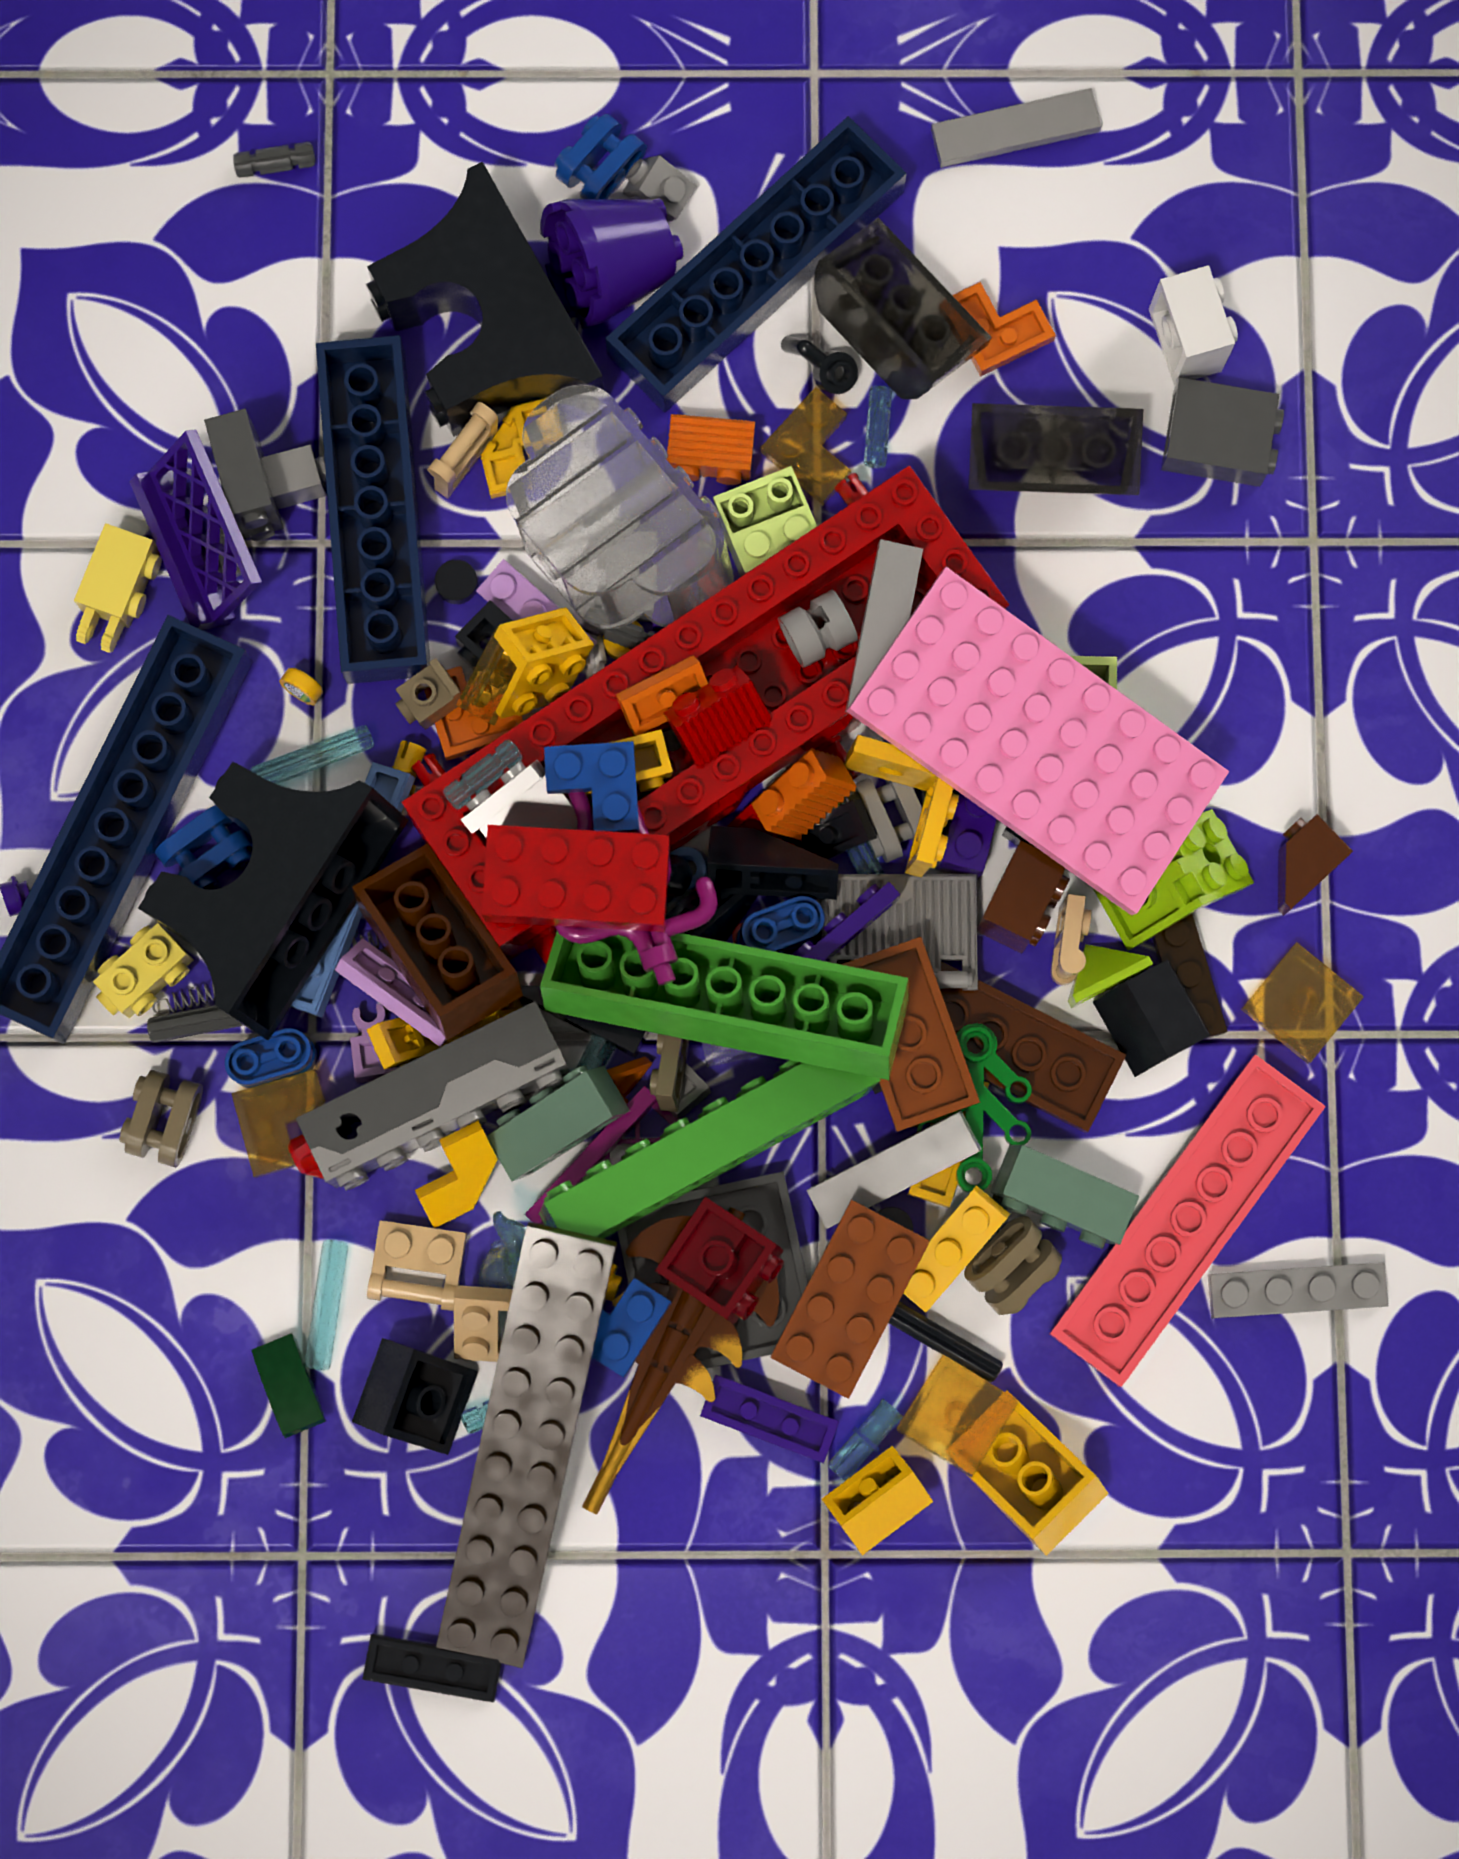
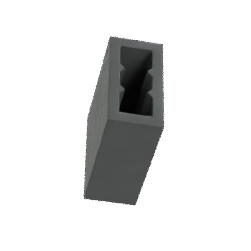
[1161,377,1284,487]
[204,408,284,541]

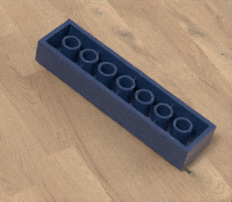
[605,116,907,413]
[316,335,430,684]

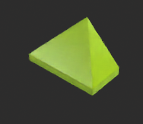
[1068,944,1153,1008]

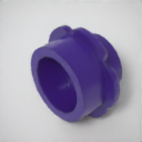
[0,876,30,917]

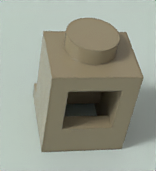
[395,658,467,730]

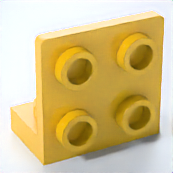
[494,607,594,719]

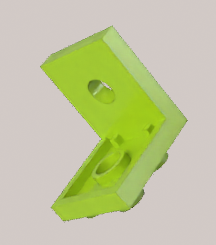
[1093,809,1254,951]

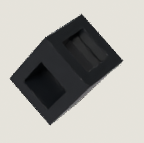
[455,600,513,673]

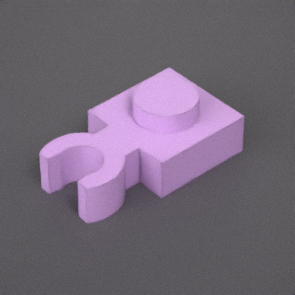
[350,1004,399,1084]

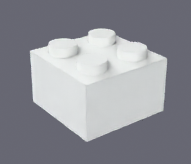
[1149,265,1238,385]

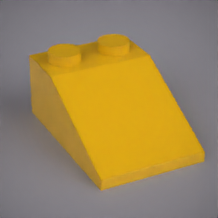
[945,1390,1109,1556]

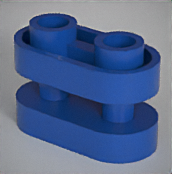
[555,114,647,199]
[155,805,253,889]
[735,896,825,954]
[225,1028,317,1090]

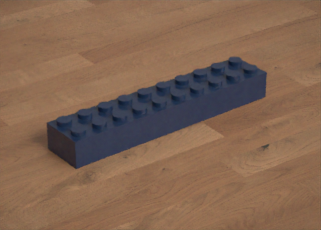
[0,615,253,1045]

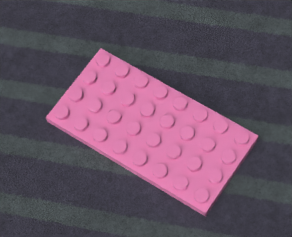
[846,567,1229,915]

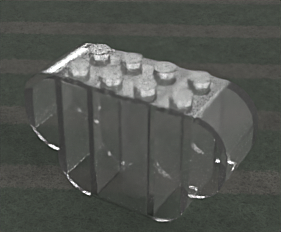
[506,385,734,629]

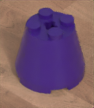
[540,198,683,329]

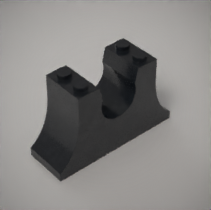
[366,161,606,437]
[138,762,409,1041]

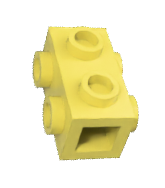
[93,923,194,1018]

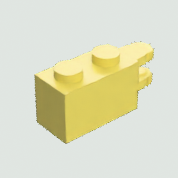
[74,523,162,653]

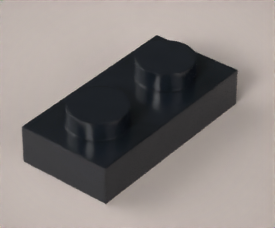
[787,798,877,860]

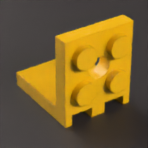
[844,735,959,878]

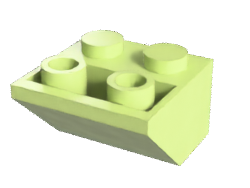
[713,466,817,577]

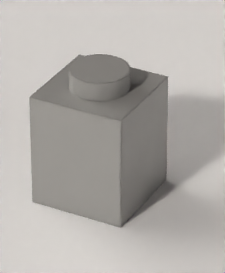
[262,445,326,509]

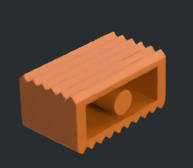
[666,414,755,485]
[751,747,856,840]

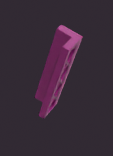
[524,1086,678,1225]

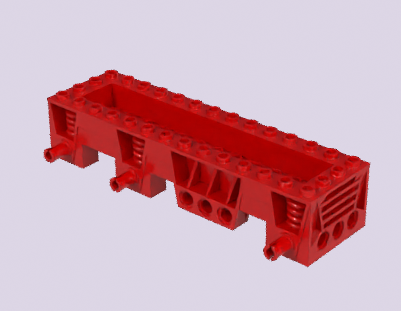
[401,465,1010,965]

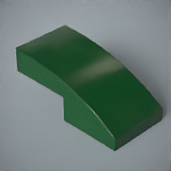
[251,1333,326,1438]

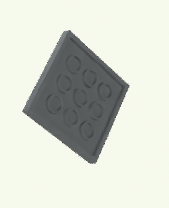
[617,1171,808,1369]

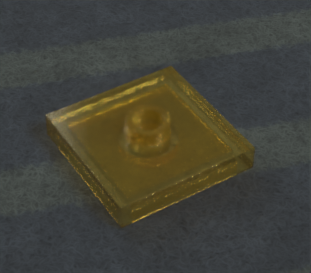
[1241,942,1364,1064]
[896,1355,1019,1478]

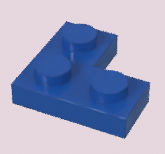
[544,741,639,833]
[592,1278,673,1378]

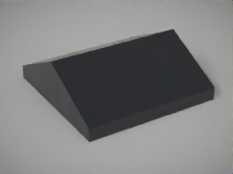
[1093,960,1211,1077]

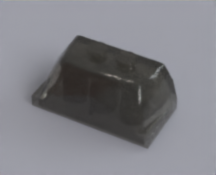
[814,217,992,399]
[968,403,1143,496]

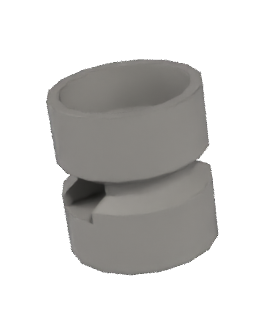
[778,590,858,668]

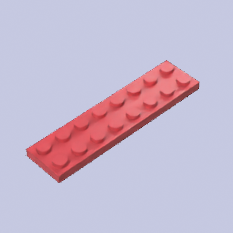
[1049,1054,1326,1387]

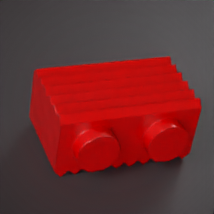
[663,665,772,766]

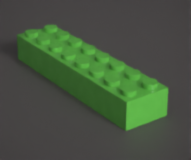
[540,931,909,1080]
[539,1060,881,1239]

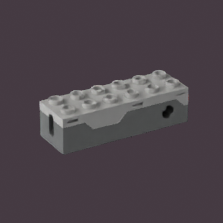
[288,1001,570,1191]

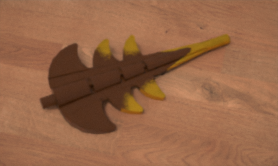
[582,1207,780,1515]

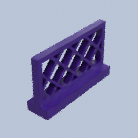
[129,429,262,630]

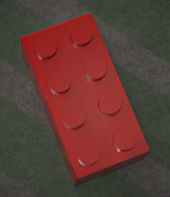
[481,824,670,932]

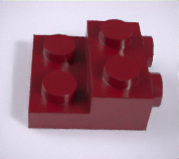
[655,1197,784,1324]

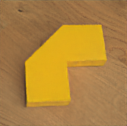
[480,397,563,499]
[415,1120,498,1228]

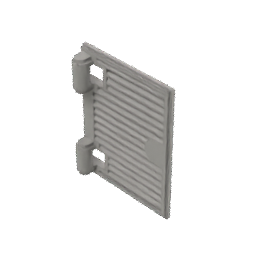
[821,874,978,991]

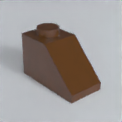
[1278,814,1353,916]

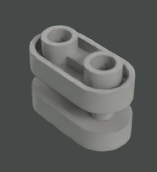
[848,778,922,863]

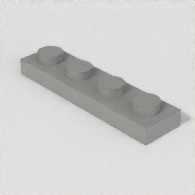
[1207,1262,1389,1319]

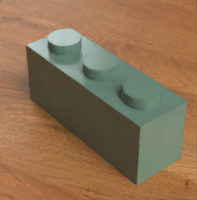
[486,1065,630,1181]
[991,1145,1139,1249]

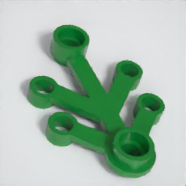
[917,1023,1032,1193]

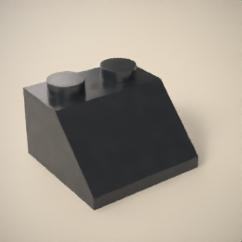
[352,1338,478,1455]

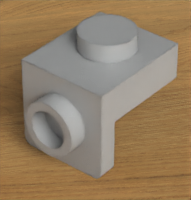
[623,155,697,221]

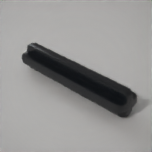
[888,1301,1003,1382]

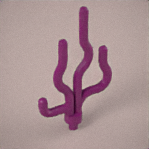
[555,792,718,986]

